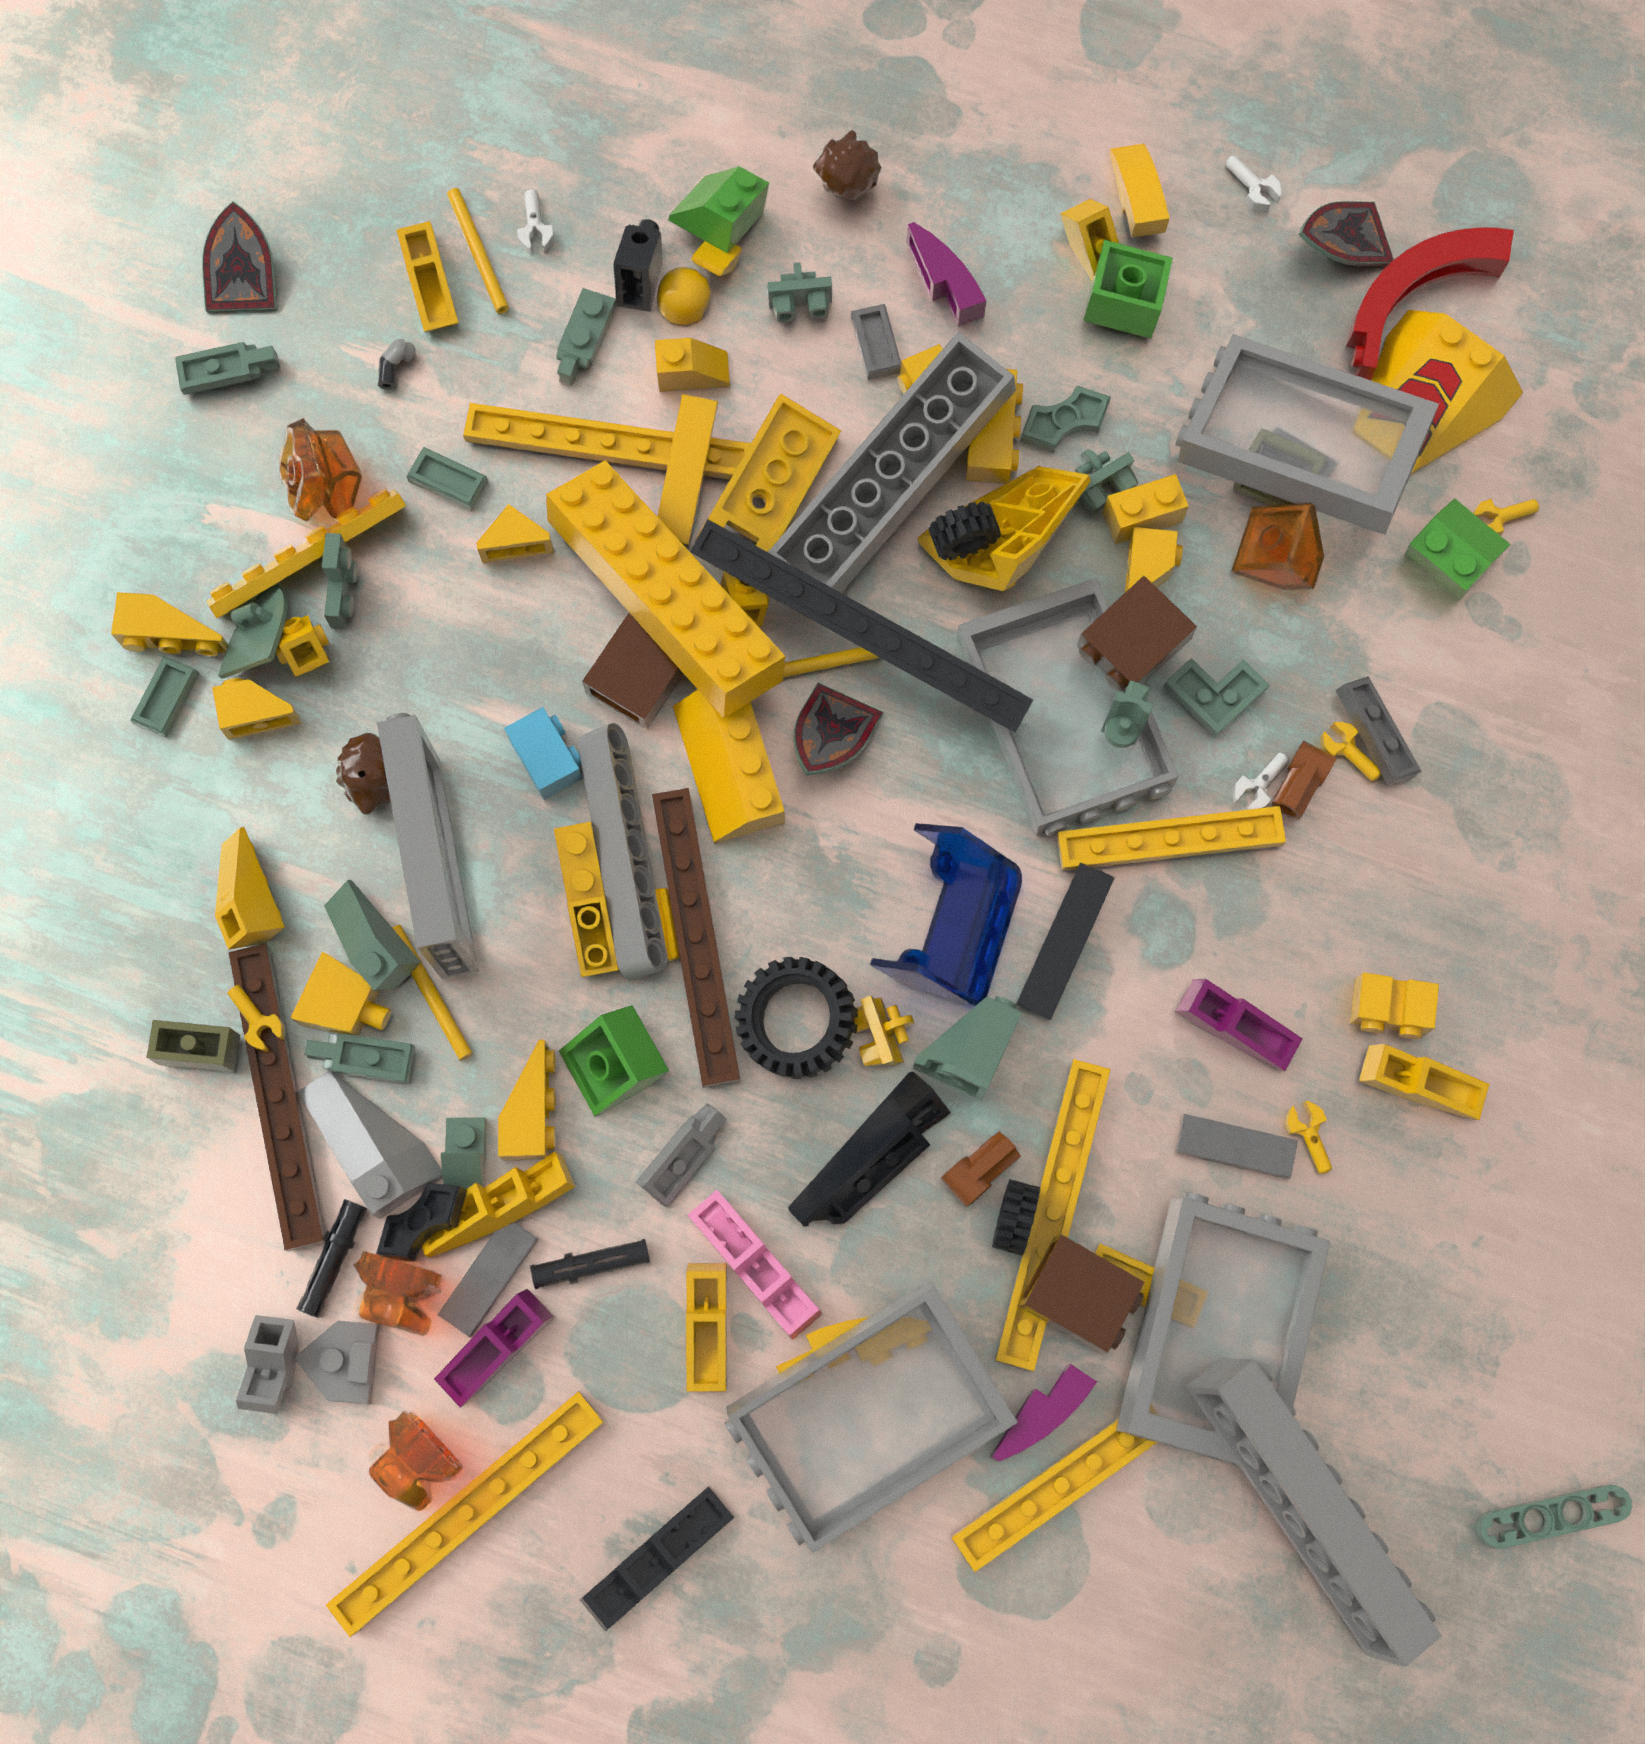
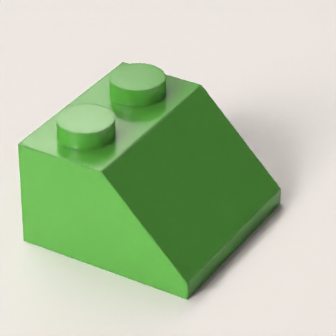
[668,166,769,254]
[1083,240,1173,339]
[1405,498,1511,600]
[559,1005,669,1117]

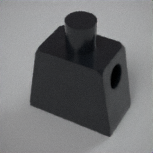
[613,219,662,312]

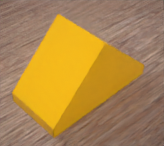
[476,504,554,563]

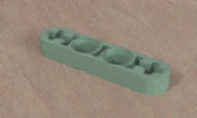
[1475,1485,1632,1548]

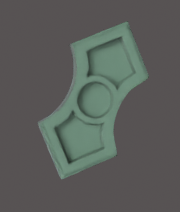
[1020,385,1111,453]

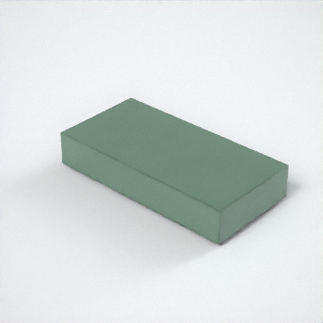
[406,447,488,511]
[130,656,200,738]

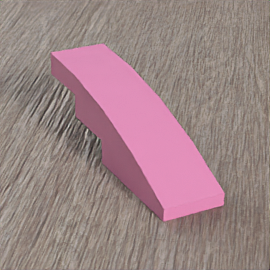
[688,1190,822,1340]

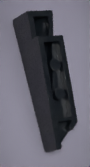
[788,1072,951,1227]

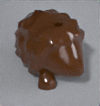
[813,130,882,201]
[336,733,391,815]

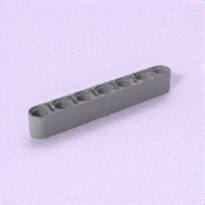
[578,723,668,981]

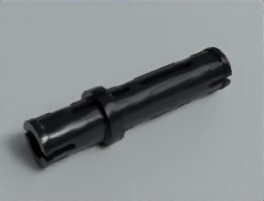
[296,1199,368,1318]
[530,1239,650,1290]

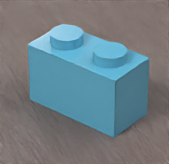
[504,707,583,800]

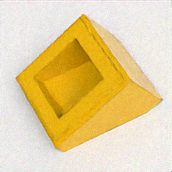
[691,241,742,277]

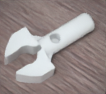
[1225,155,1281,212]
[517,189,554,255]
[1233,753,1289,810]

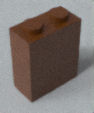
[1077,576,1197,693]
[582,613,684,730]
[1018,1234,1145,1353]

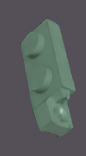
[556,288,616,386]
[175,342,280,395]
[304,1033,416,1084]

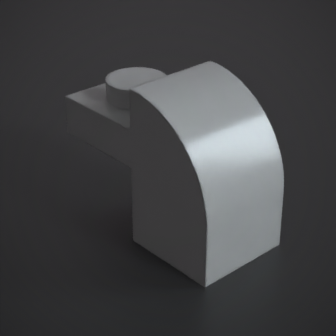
[236,1315,297,1414]

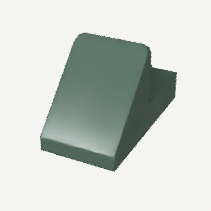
[441,1117,487,1189]

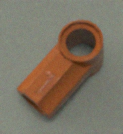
[1271,740,1337,819]
[941,1131,1021,1208]

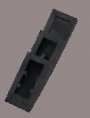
[1016,862,1115,1020]
[580,1486,734,1632]

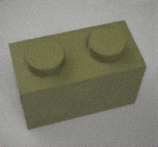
[146,1020,240,1073]

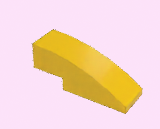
[1110,143,1170,238]
[396,221,459,333]
[1359,1044,1490,1120]
[686,1263,727,1392]

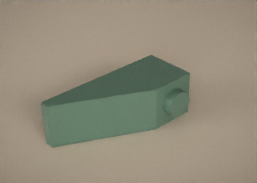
[324,880,421,991]

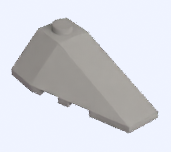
[298,1071,443,1219]

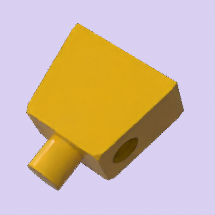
[290,952,391,1036]

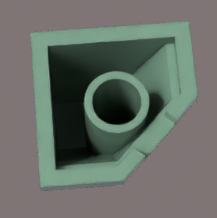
[913,996,1022,1101]

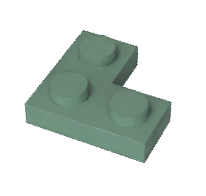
[322,533,358,629]
[1163,658,1269,738]

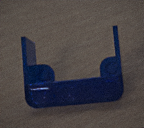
[870,823,1022,1006]

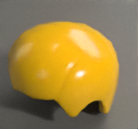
[657,267,711,325]

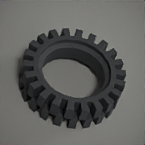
[735,957,858,1079]

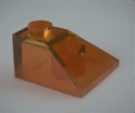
[1231,503,1324,590]

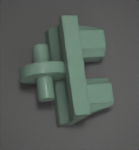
[767,262,832,322]
[1075,449,1138,514]
[1100,681,1153,748]

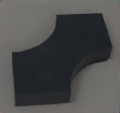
[376,1183,467,1262]

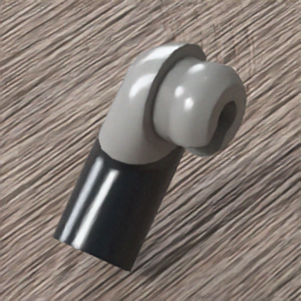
[378,339,415,389]

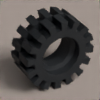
[929,502,1001,560]
[992,1179,1040,1256]

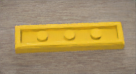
[657,394,719,546]

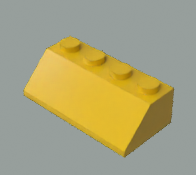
[673,690,785,844]

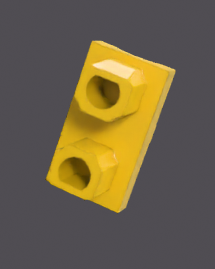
[854,995,915,1067]

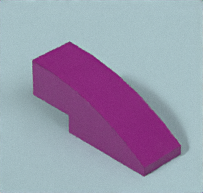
[906,222,986,326]
[1175,979,1303,1071]
[434,1289,554,1408]
[990,1364,1097,1461]

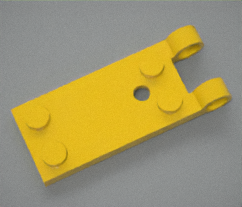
[695,393,842,552]

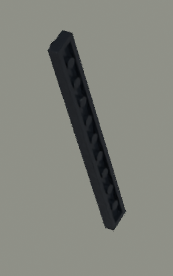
[690,519,1034,733]

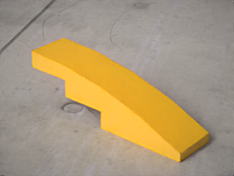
[422,1151,575,1258]

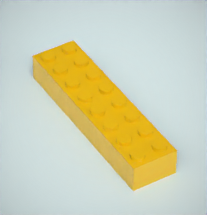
[546,460,785,718]

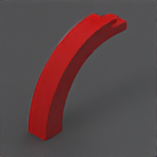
[1346,227,1514,380]

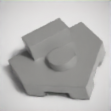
[294,1321,379,1404]

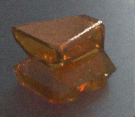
[278,418,362,522]
[353,1251,442,1336]
[368,1410,463,1511]

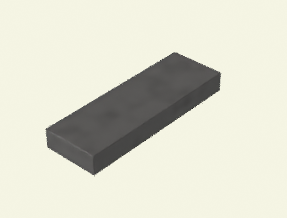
[1335,676,1422,787]
[1175,1114,1298,1179]
[437,1222,539,1337]

